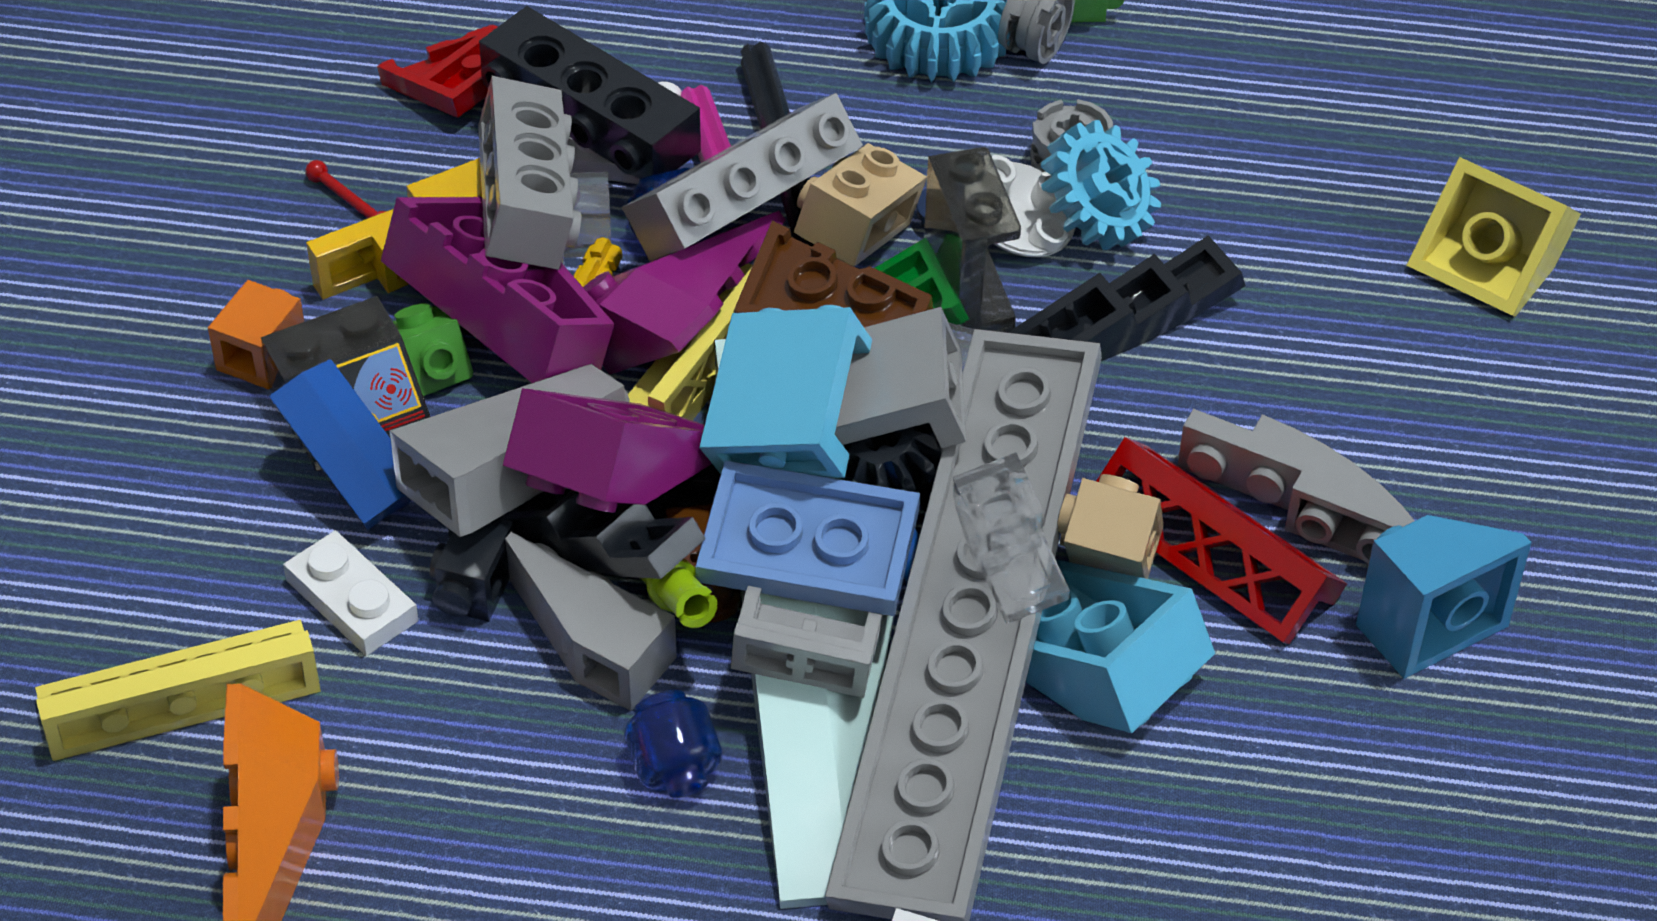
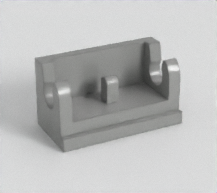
[731,585,882,698]

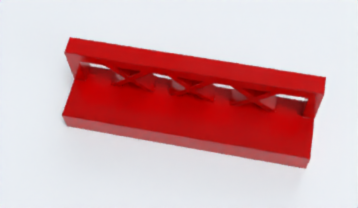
[1096,437,1347,644]

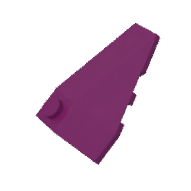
[583,210,786,375]

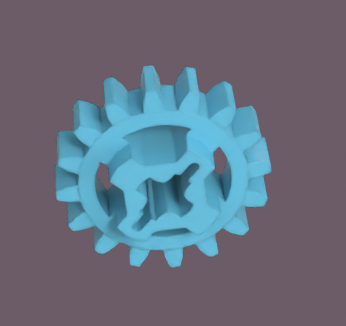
[1041,120,1161,250]

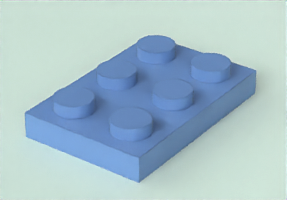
[696,460,920,616]

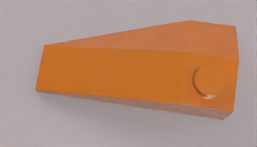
[223,684,339,921]

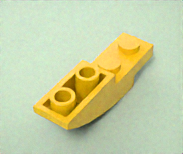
[306,158,482,300]

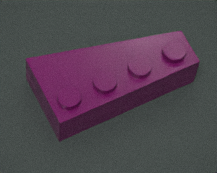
[381,197,614,383]

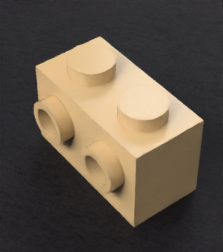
[794,143,927,267]
[1057,474,1163,579]

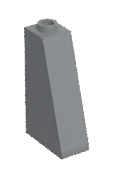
[390,364,630,537]

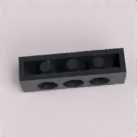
[479,6,701,188]

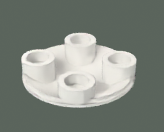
[964,155,1075,257]

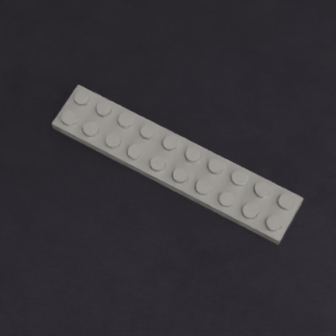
[825,329,1102,921]

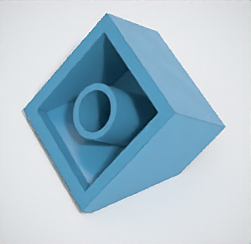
[1356,515,1532,679]

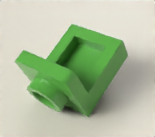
[379,303,473,397]

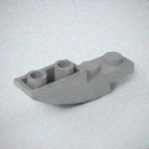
[1178,409,1415,564]

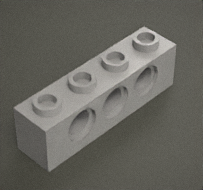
[478,76,581,270]
[622,93,863,261]

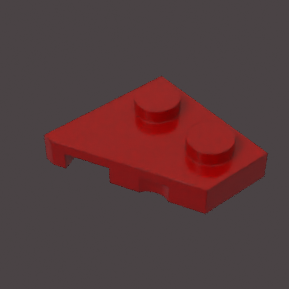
[377,24,498,118]

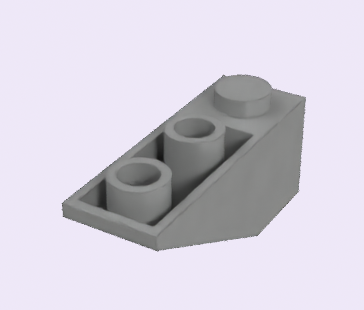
[505,532,677,711]

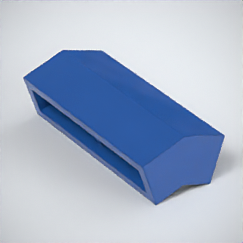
[269,359,412,530]

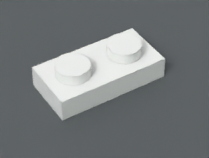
[283,530,419,656]

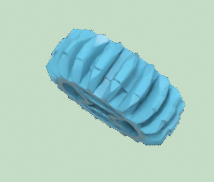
[864,0,1011,83]

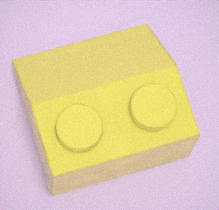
[1406,157,1581,317]

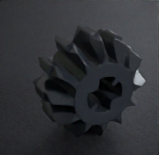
[841,423,943,493]

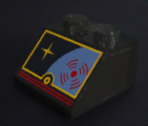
[260,296,431,471]

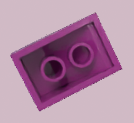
[503,388,712,513]

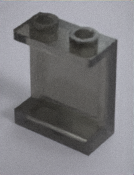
[924,147,1021,344]

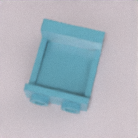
[699,305,872,478]

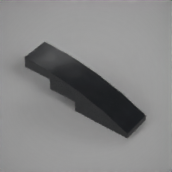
[1007,235,1246,361]
[499,488,706,579]

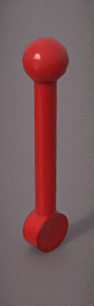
[305,160,386,219]

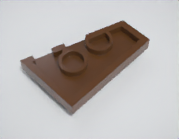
[733,221,933,327]

